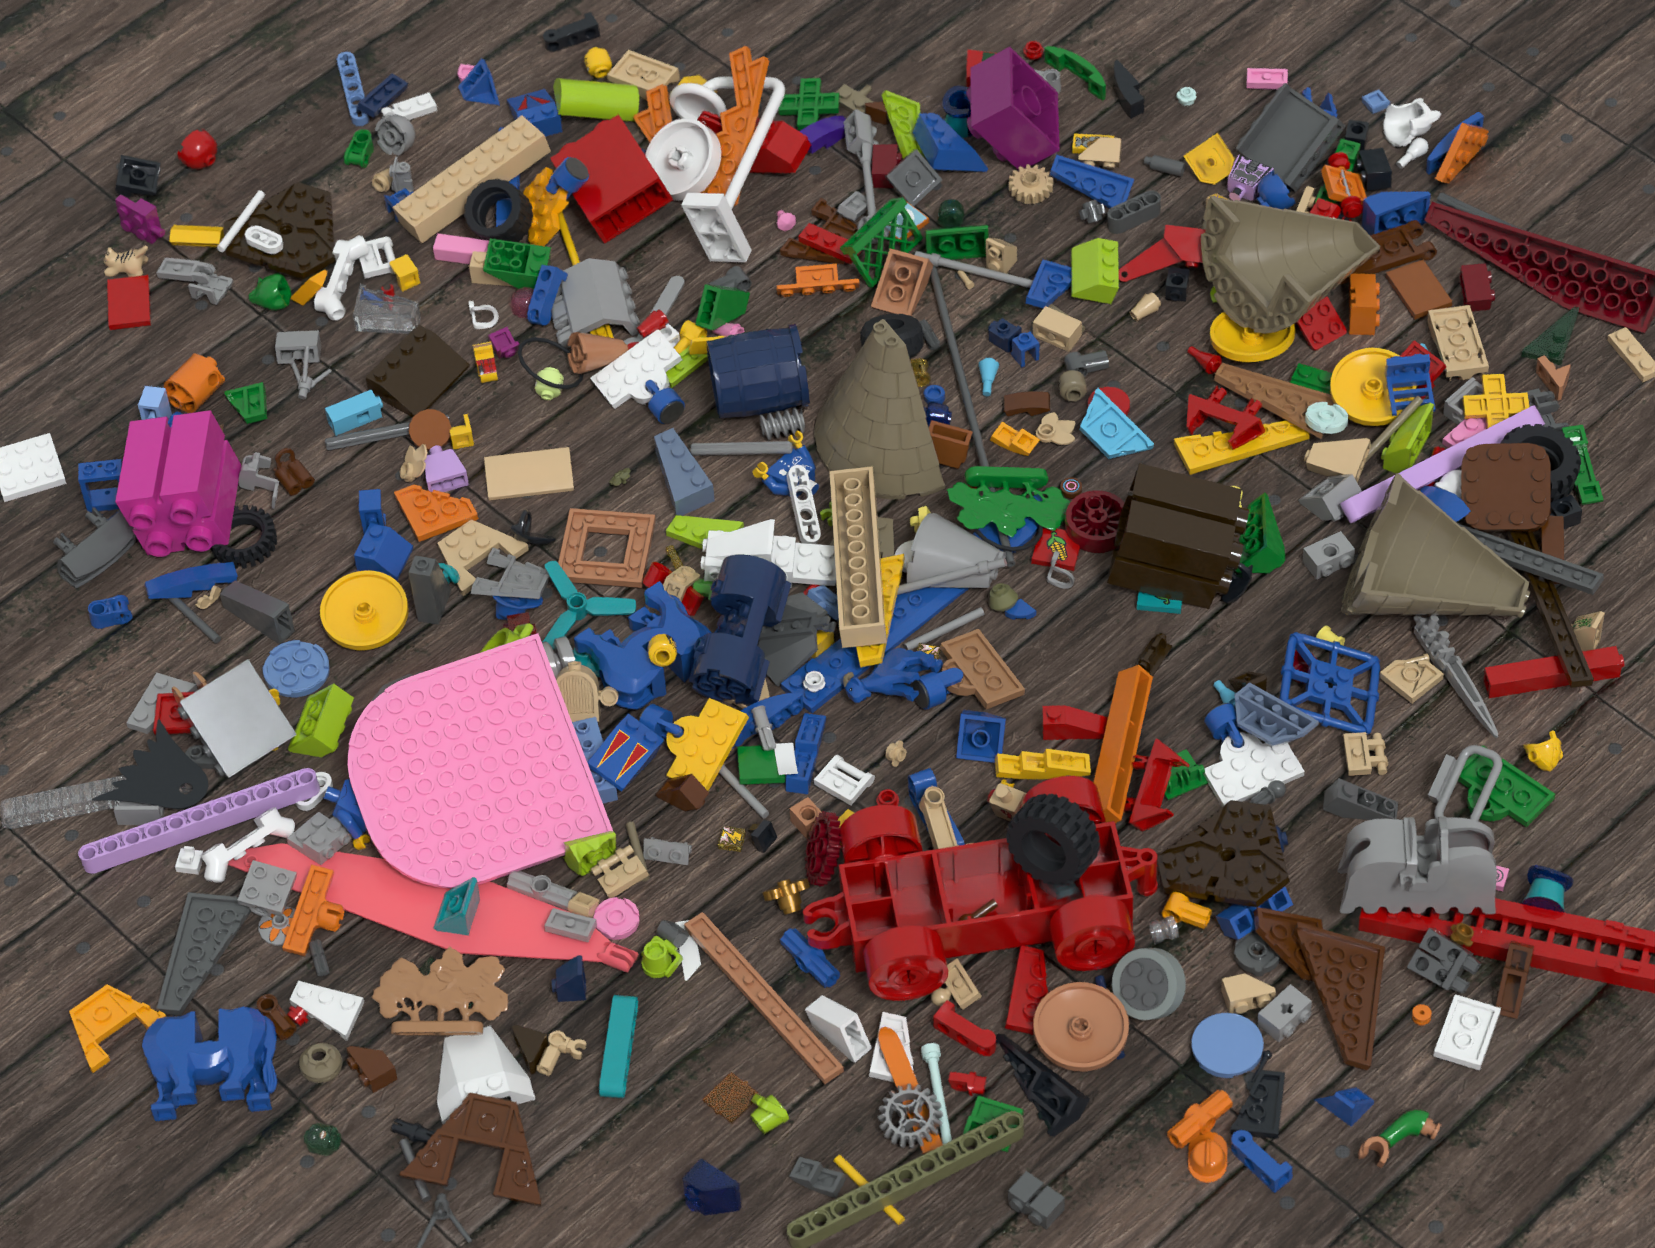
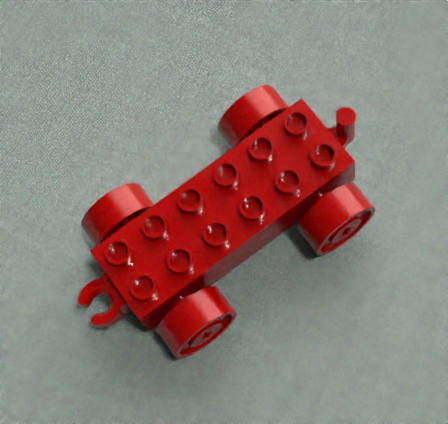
[803,776,1158,1001]

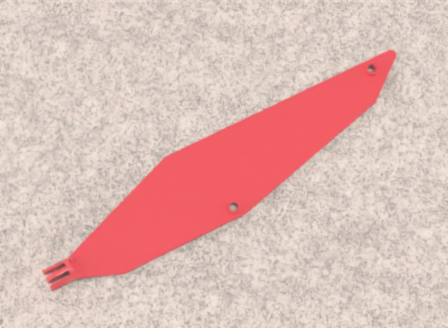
[228,843,639,973]

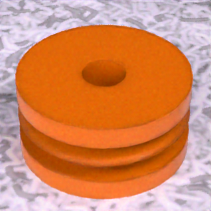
[1412,1004,1432,1026]

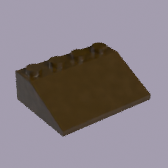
[365,324,470,417]

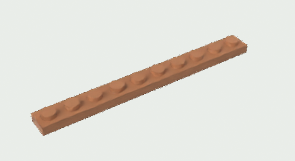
[684,912,844,1084]

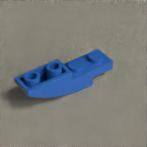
[731,692,804,750]

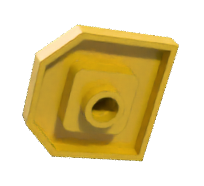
[1184,133,1235,184]

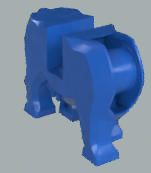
[574,581,712,710]
[142,1006,277,1121]

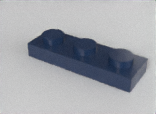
[357,74,408,118]

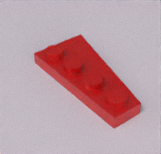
[1005,945,1048,1035]

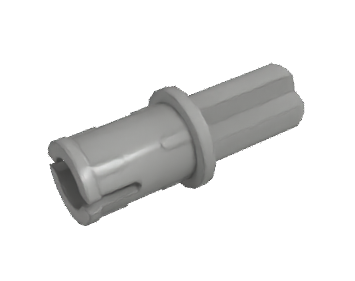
[751,706,776,751]

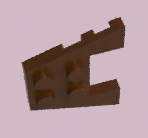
[780,198,858,264]

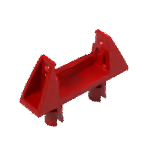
[1187,386,1266,450]
[1124,738,1189,832]

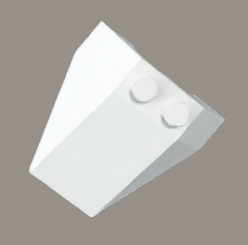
[437,1026,535,1124]

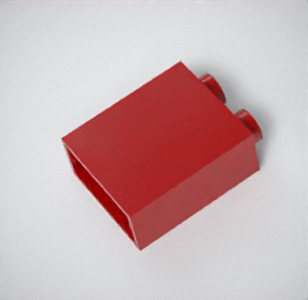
[550,114,673,244]

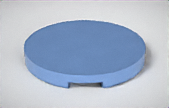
[263,640,330,697]
[1192,1013,1263,1078]

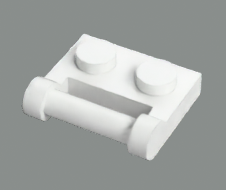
[359,237,395,279]
[814,755,875,805]

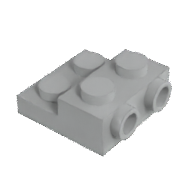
[287,812,352,865]

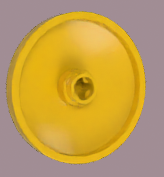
[1210,311,1295,362]
[1330,348,1417,426]
[320,570,409,650]

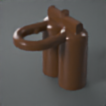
[273,448,315,496]

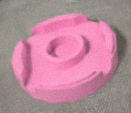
[594,897,640,940]

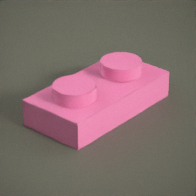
[1247,68,1288,89]

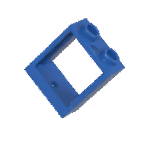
[78,459,122,512]

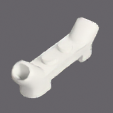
[314,235,369,321]
[200,807,295,883]

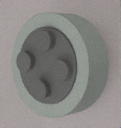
[1112,948,1186,1020]

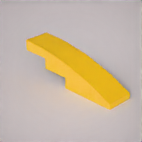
[995,749,1091,779]

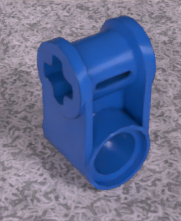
[88,595,132,629]

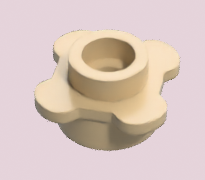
[886,740,907,767]

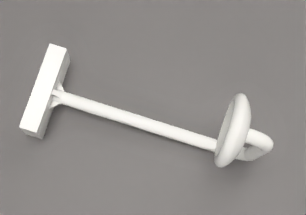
[670,77,785,262]

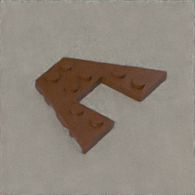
[400,1093,542,1206]

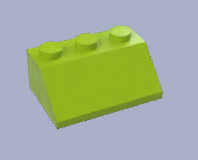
[1071,238,1119,304]
[1381,403,1434,473]
[288,683,354,757]

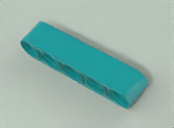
[599,995,638,1098]

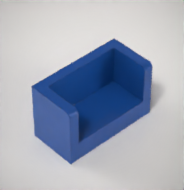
[359,489,386,534]

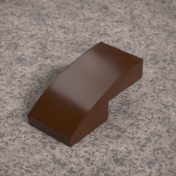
[1004,391,1050,417]

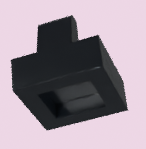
[748,819,778,853]

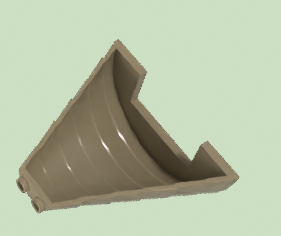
[1201,196,1380,333]
[814,319,945,499]
[1341,473,1530,618]

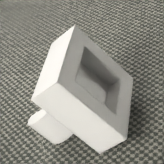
[175,846,203,875]

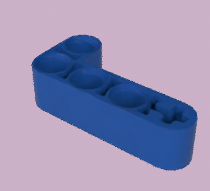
[908,768,965,845]

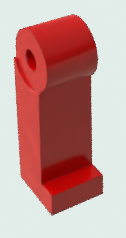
[933,1000,996,1057]

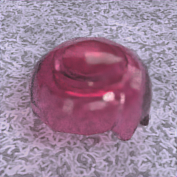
[510,287,534,318]

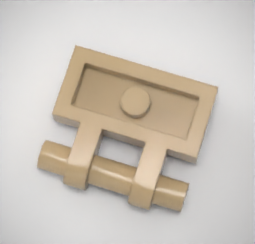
[1343,732,1388,776]
[591,845,649,898]

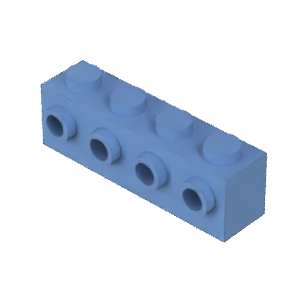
[572,717,618,803]

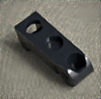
[543,12,600,52]

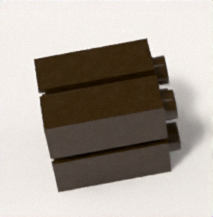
[1107,463,1249,609]

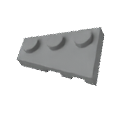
[126,673,197,734]

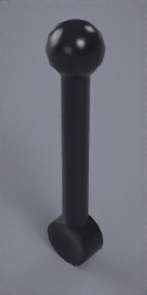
[1246,1050,1272,1092]

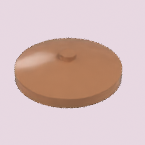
[1033,982,1129,1072]

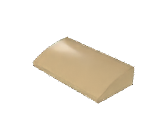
[484,447,574,500]

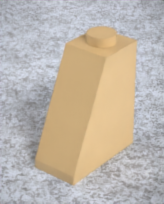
[1304,438,1371,483]

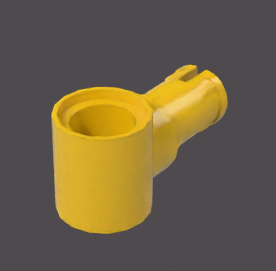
[673,320,707,354]

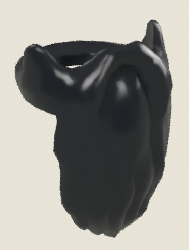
[511,509,556,545]
[1222,563,1253,604]

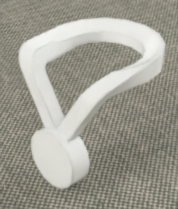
[469,301,499,329]

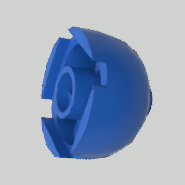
[1257,170,1295,210]

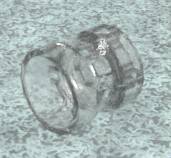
[1149,915,1179,944]

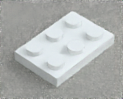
[1434,994,1501,1070]

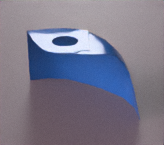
[1417,486,1471,522]

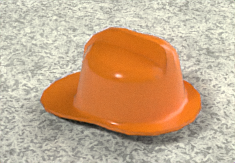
[1188,1132,1227,1183]

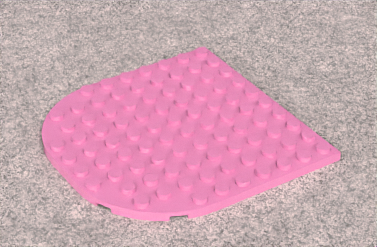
[348,633,613,888]

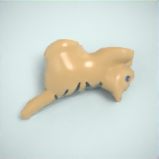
[104,246,148,277]

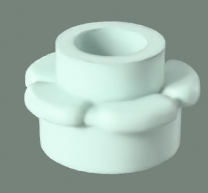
[1177,87,1196,106]

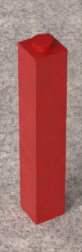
[1483,646,1624,698]

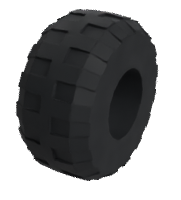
[860,314,924,358]

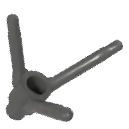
[416,1194,472,1248]

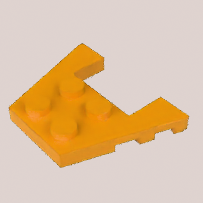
[69,985,166,1073]

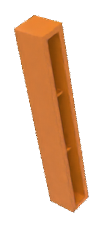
[1093,665,1153,823]

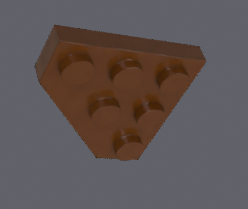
[1254,907,1323,981]

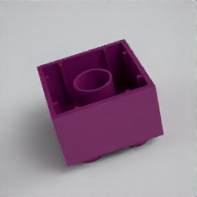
[967,47,1060,170]

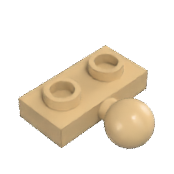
[931,959,982,1010]

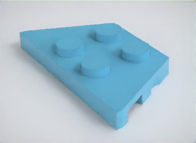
[1080,388,1154,459]

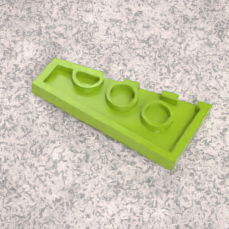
[881,90,925,159]

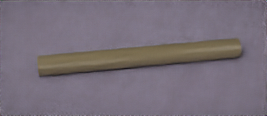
[1366,396,1423,462]

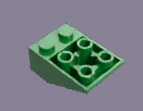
[483,239,551,293]

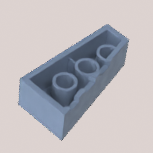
[654,428,715,516]

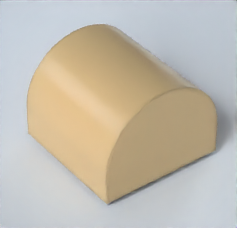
[568,892,599,918]

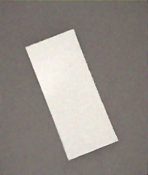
[775,743,798,775]

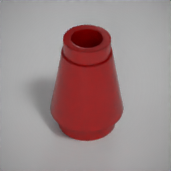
[637,309,669,338]

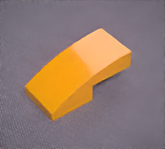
[990,422,1040,456]

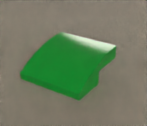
[963,1096,1024,1153]

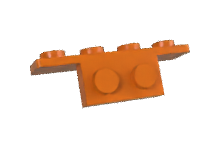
[776,264,860,297]

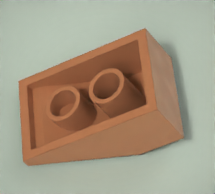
[871,249,933,316]

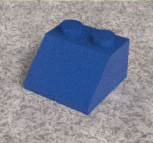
[354,523,413,581]

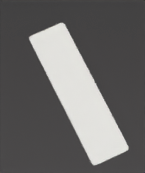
[675,920,701,981]

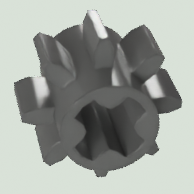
[1079,199,1106,224]

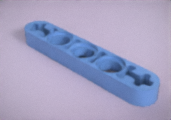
[337,52,369,126]

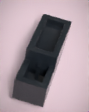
[1114,59,1144,119]

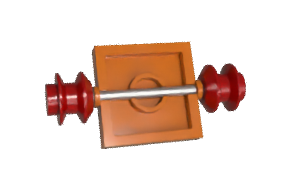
[1321,152,1367,218]

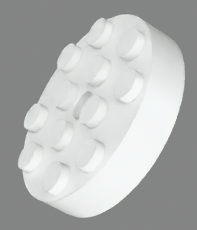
[645,118,721,201]

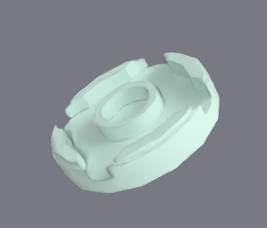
[1305,402,1348,434]

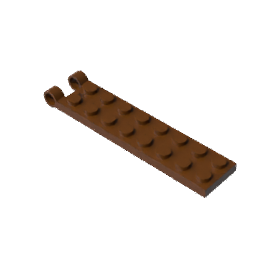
[1339,220,1437,285]

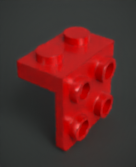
[1294,296,1347,351]

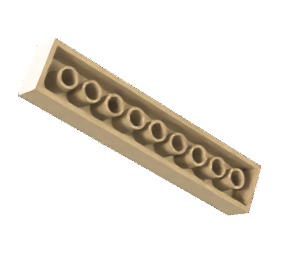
[830,466,887,648]

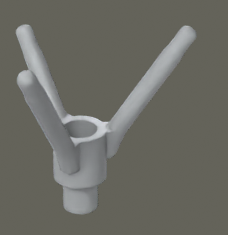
[291,346,331,399]

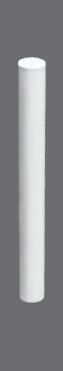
[217,190,265,252]

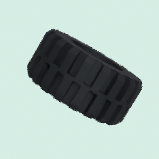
[1501,424,1581,502]
[1006,794,1100,885]

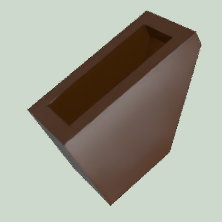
[655,774,709,811]

